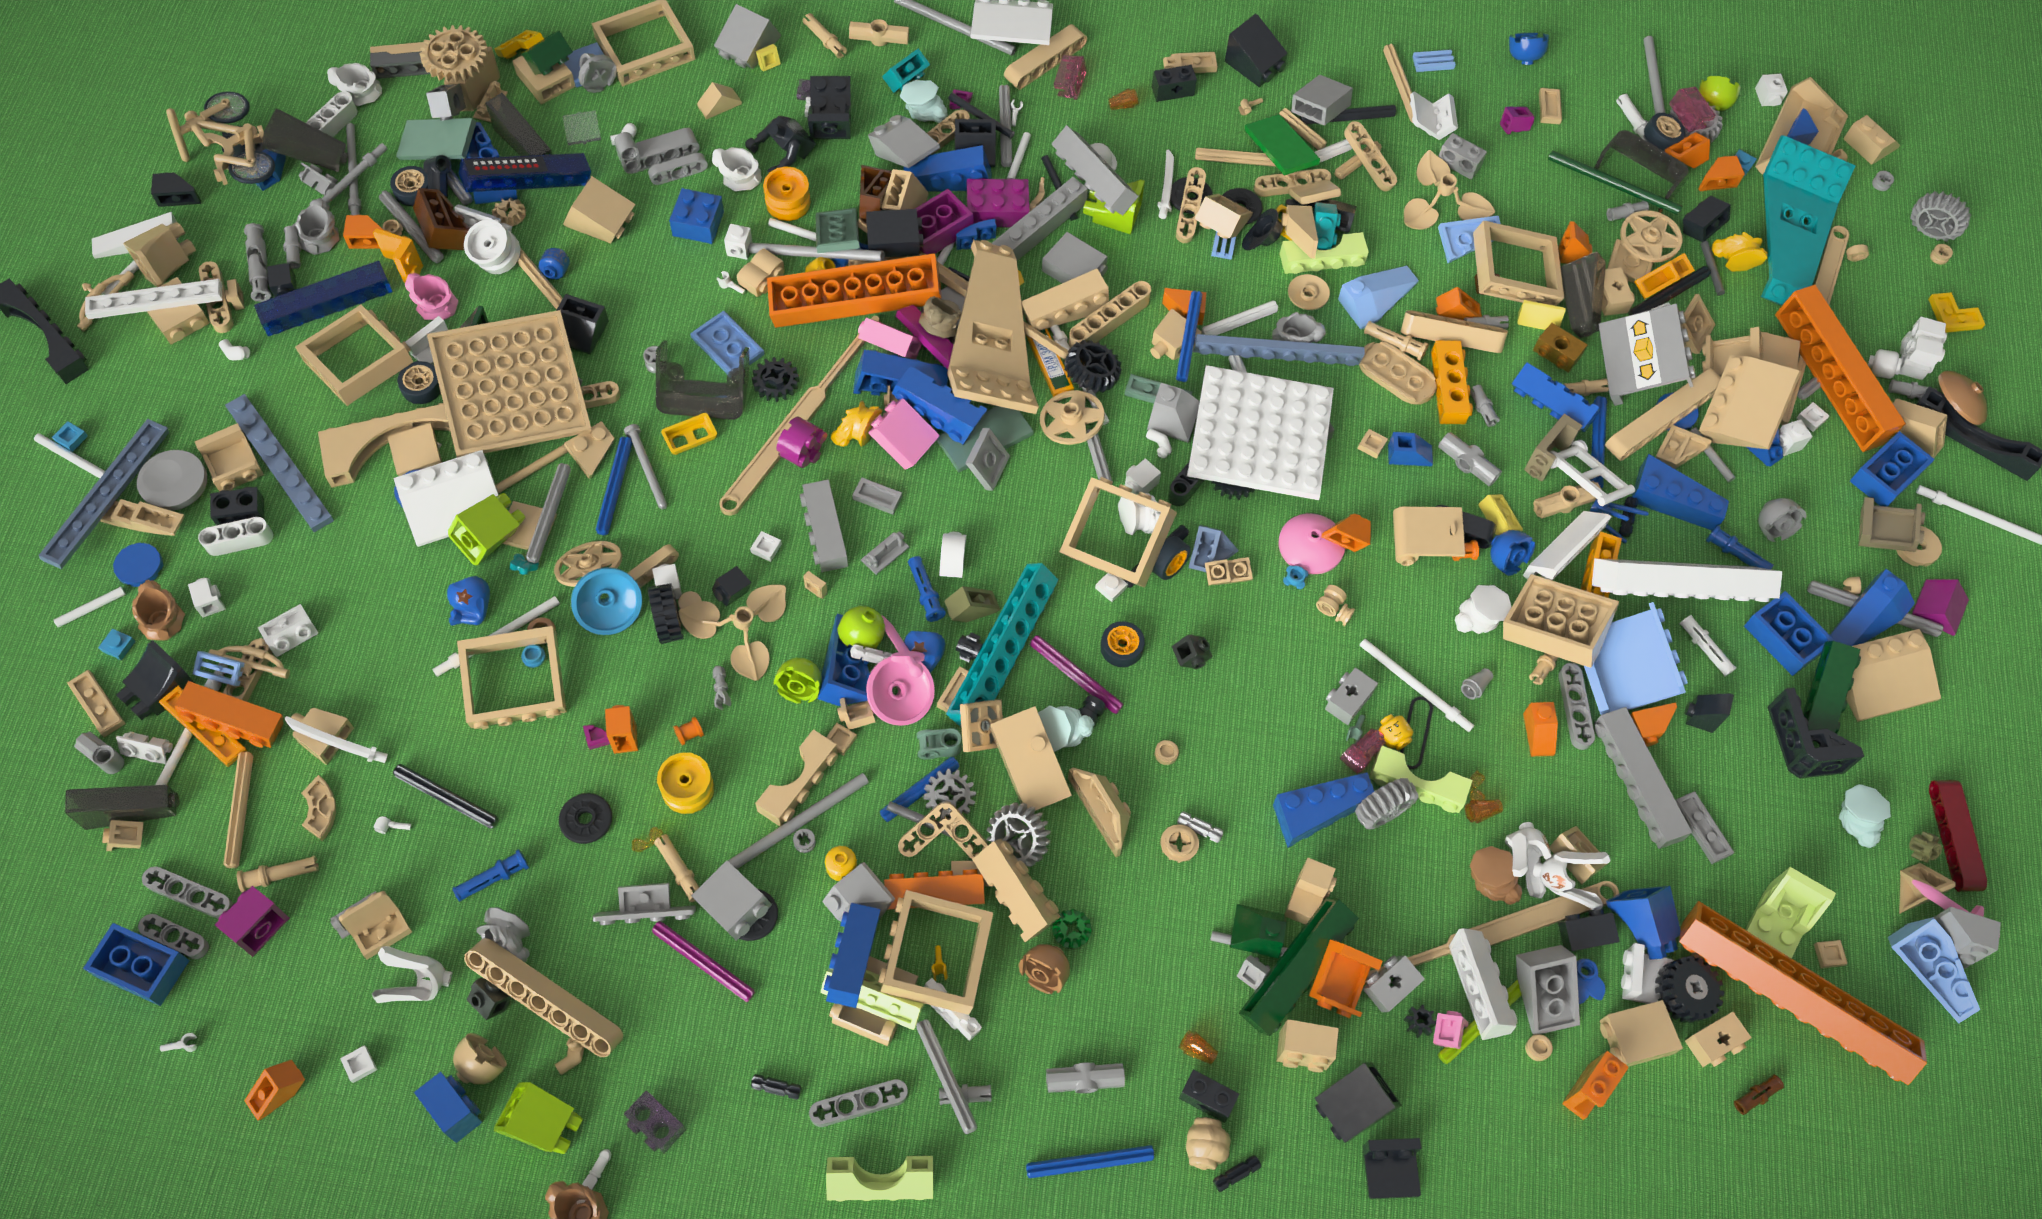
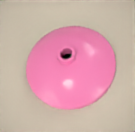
[1278,513,1345,574]
[866,656,934,726]

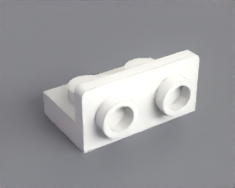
[258,604,318,657]

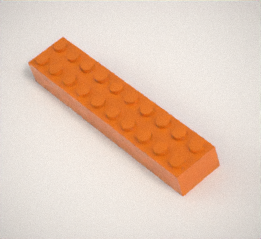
[1679,901,1927,1085]

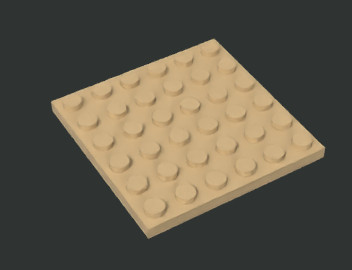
[427,310,592,458]

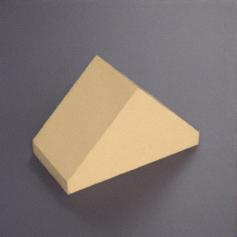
[697,82,742,119]

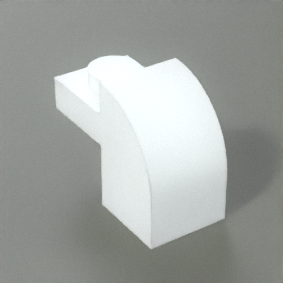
[940,532,967,578]

